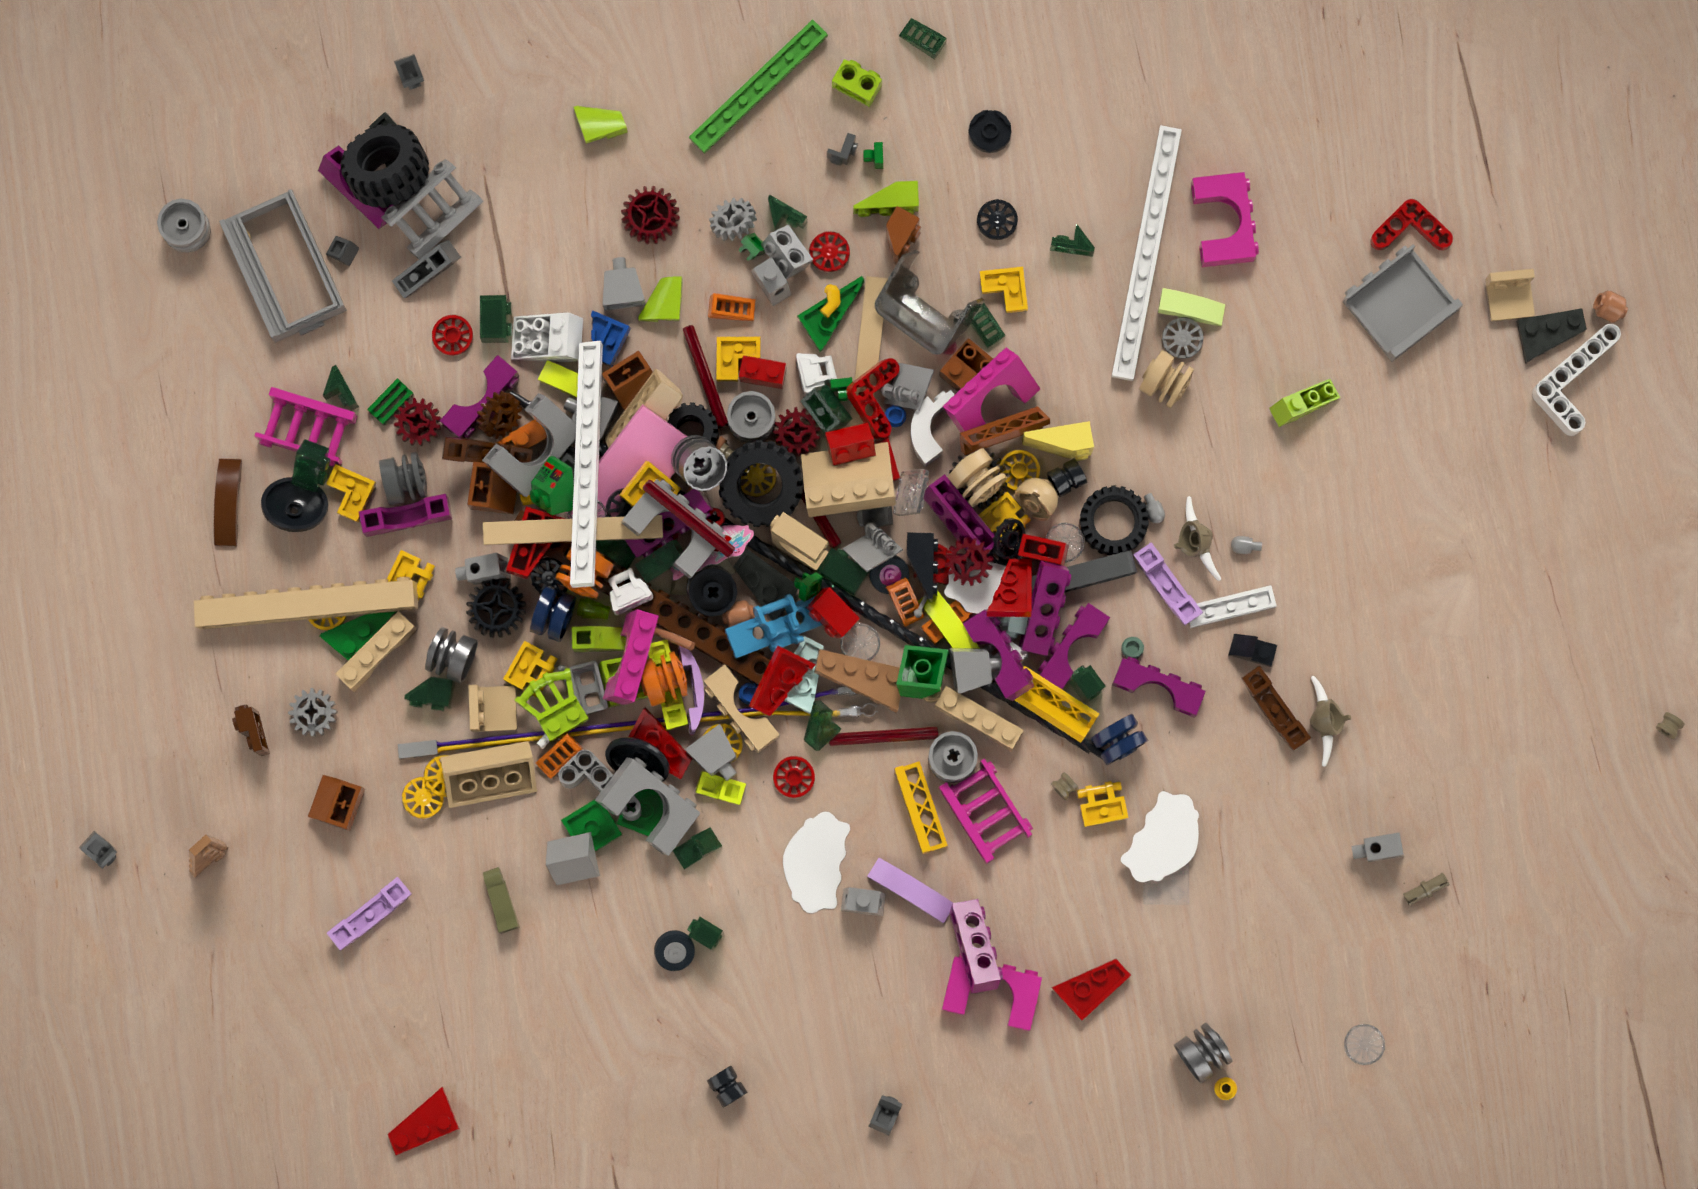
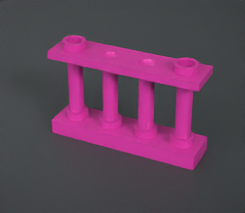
[254,387,358,467]
[939,758,1033,864]

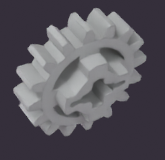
[709,198,757,241]
[288,688,338,737]

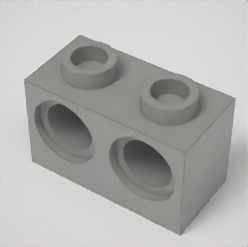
[761,224,813,279]

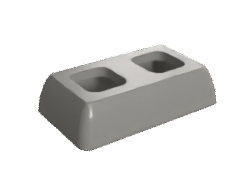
[569,660,608,714]

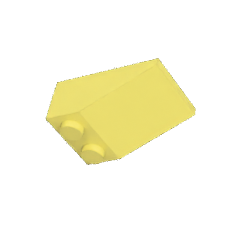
[1022,421,1094,461]

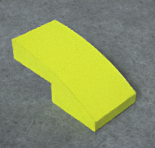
[538,360,578,398]
[695,771,746,805]

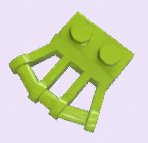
[514,668,589,742]

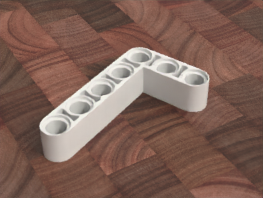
[1532,324,1621,436]

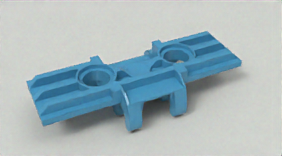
[724,594,822,659]

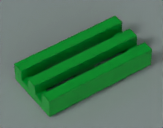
[367,378,414,425]

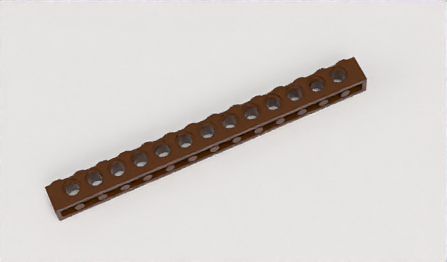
[514,510,770,685]

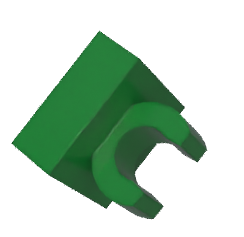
[863,142,883,169]
[739,233,765,261]
[830,377,853,402]
[794,572,822,602]

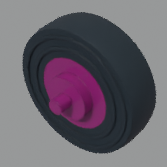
[869,555,909,594]

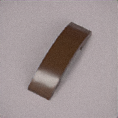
[442,437,533,463]
[214,459,242,547]
[1241,665,1311,751]

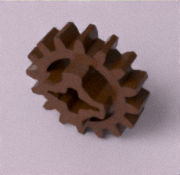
[476,391,522,439]

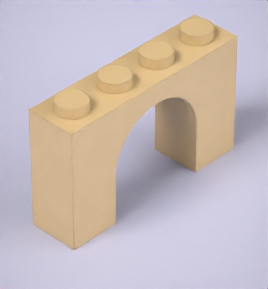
[770,512,829,572]

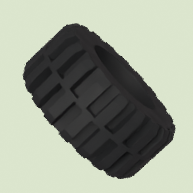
[341,124,429,208]
[719,440,804,527]

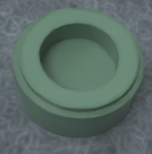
[1121,637,1144,659]

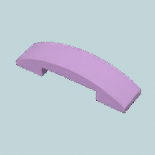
[1133,543,1203,625]
[678,646,704,735]
[867,858,953,923]
[327,877,412,951]

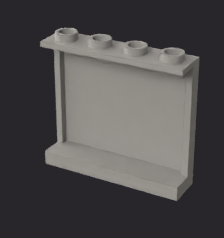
[1342,244,1463,362]

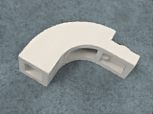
[910,390,954,467]

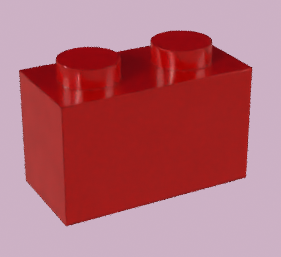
[739,355,787,390]
[825,422,876,466]
[1018,534,1069,566]
[806,587,860,638]

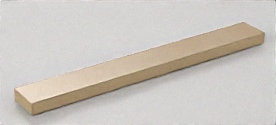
[849,276,888,427]
[483,515,663,545]

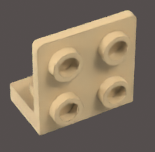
[1485,269,1535,321]
[469,685,517,732]

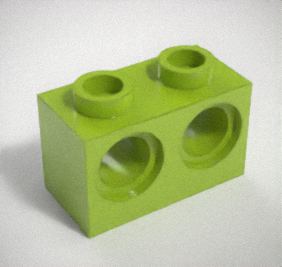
[832,59,882,107]

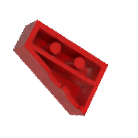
[506,506,565,579]

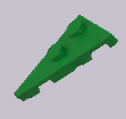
[797,276,865,352]
[319,611,398,660]

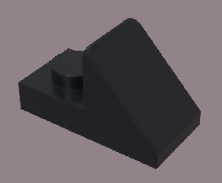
[1228,634,1277,667]

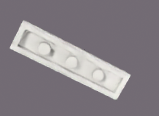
[1189,585,1277,628]

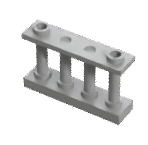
[381,159,484,259]

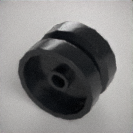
[686,564,737,616]

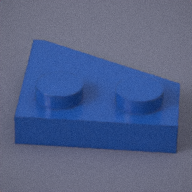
[591,311,631,367]

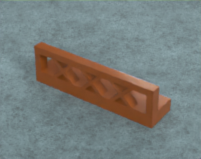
[959,406,1050,455]

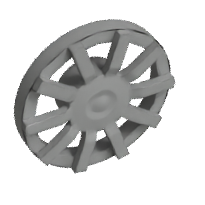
[1162,317,1204,359]

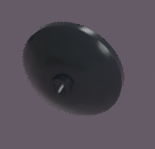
[261,477,328,532]
[605,737,670,782]

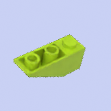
[853,181,919,217]
[1269,379,1340,427]
[572,626,627,652]

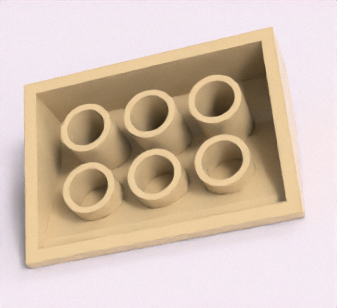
[801,442,896,517]

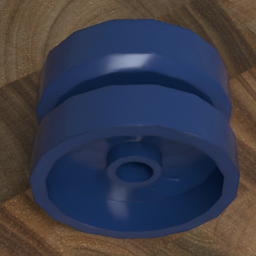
[530,587,576,642]
[1090,714,1149,765]

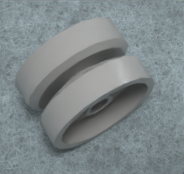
[157,198,211,253]
[727,391,776,443]
[928,731,978,783]

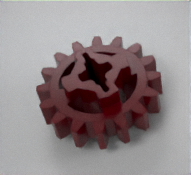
[394,398,442,446]
[773,407,821,456]
[945,537,993,586]

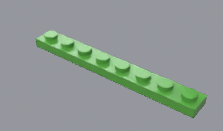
[689,19,828,154]

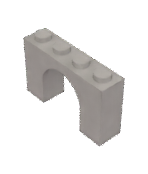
[482,393,576,497]
[621,479,725,579]
[595,757,700,856]

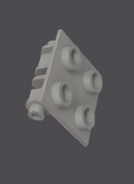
[880,363,935,411]
[842,522,903,572]

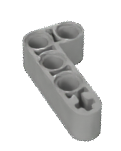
[558,750,642,821]

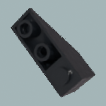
[907,532,938,602]

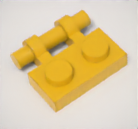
[979,491,1031,542]
[387,550,435,601]
[503,640,558,698]
[1077,781,1129,827]

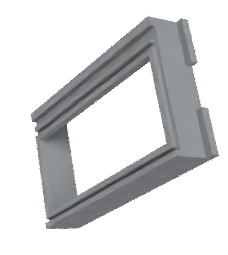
[219,189,347,343]

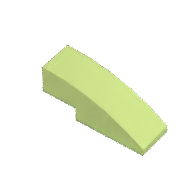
[1158,288,1225,326]

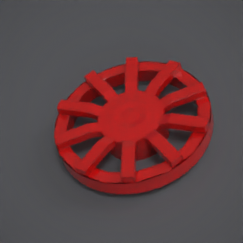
[809,232,850,272]
[432,315,473,356]
[773,756,815,798]

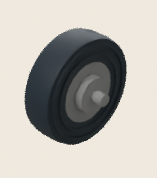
[654,930,695,971]

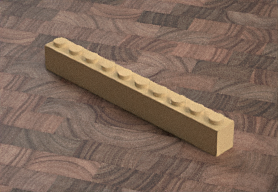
[194,577,418,630]

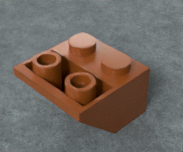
[886,206,921,266]
[939,338,993,391]
[602,350,653,411]
[467,462,517,515]
[308,775,365,831]

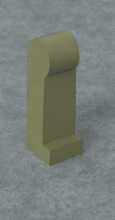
[483,867,520,934]

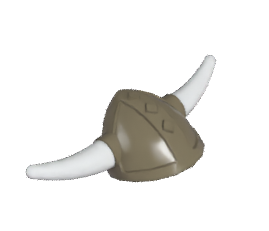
[1174,496,1221,581]
[1310,676,1351,767]

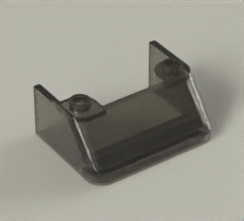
[875,250,985,355]

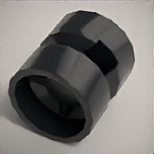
[1047,458,1087,497]
[707,1066,748,1108]

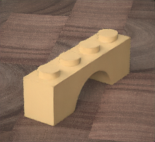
[335,611,417,692]
[704,665,779,753]
[934,686,1023,752]

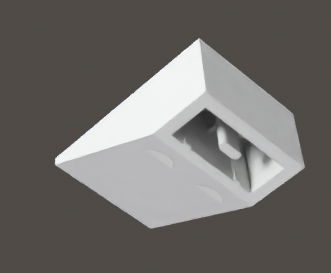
[511,312,583,362]

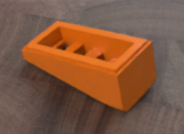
[708,293,756,321]
[886,577,924,627]
[536,732,583,779]

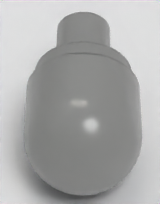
[1144,493,1165,524]
[1231,536,1262,554]

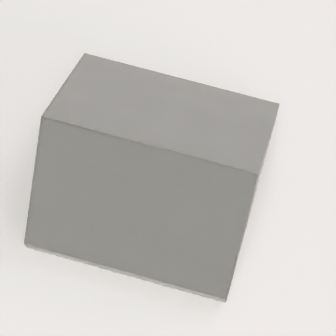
[546,832,600,885]

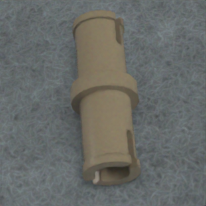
[1403,873,1450,906]

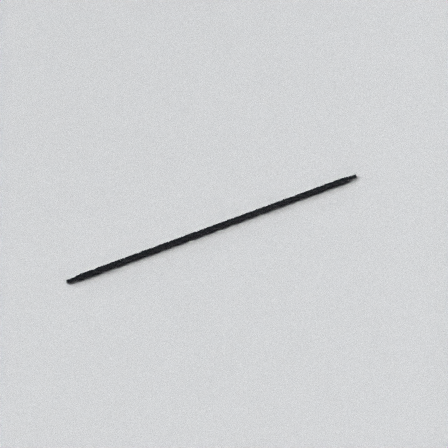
[510,391,1104,760]

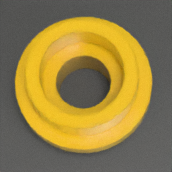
[1214,1077,1237,1100]

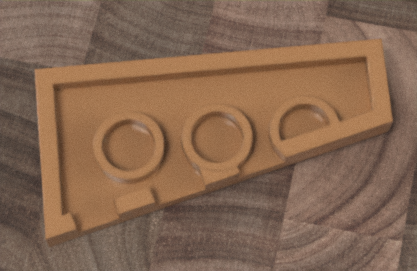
[814,649,901,713]
[189,834,228,878]

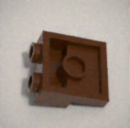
[232,705,270,756]

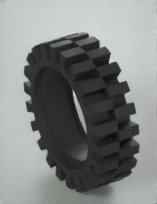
[1079,485,1149,556]

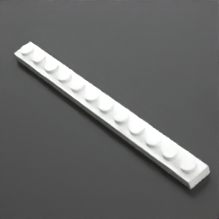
[1111,125,1182,381]
[570,341,603,588]

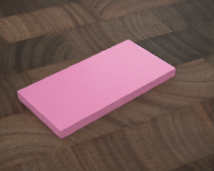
[565,404,687,548]

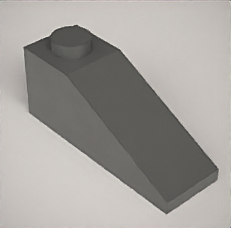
[392,240,461,298]

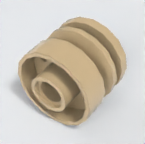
[1139,350,1194,408]
[948,448,1007,507]

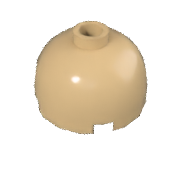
[1013,478,1058,521]

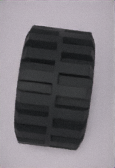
[668,402,719,460]

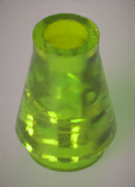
[576,597,610,619]

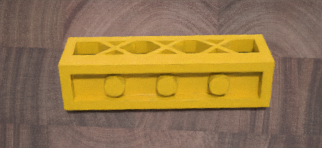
[1015,666,1099,743]
[894,761,948,854]

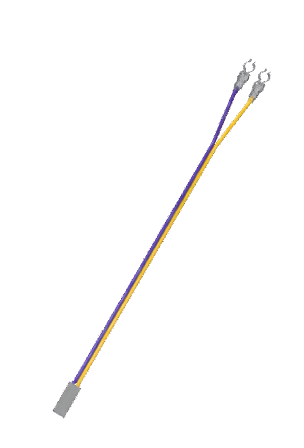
[398,686,878,759]

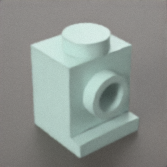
[1001,617,1028,638]

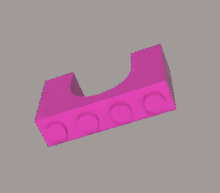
[1191,172,1259,267]
[942,347,1040,432]
[603,609,658,705]
[942,953,1042,1031]

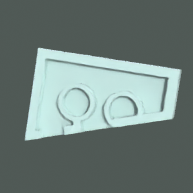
[784,636,824,715]

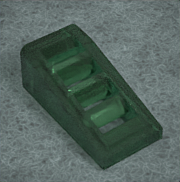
[899,18,947,60]
[962,298,1006,348]

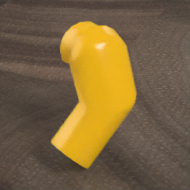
[820,284,841,318]

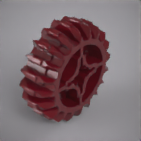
[621,186,680,245]

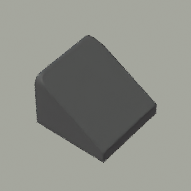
[326,236,359,266]

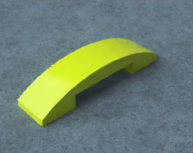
[918,590,980,649]
[648,640,689,730]

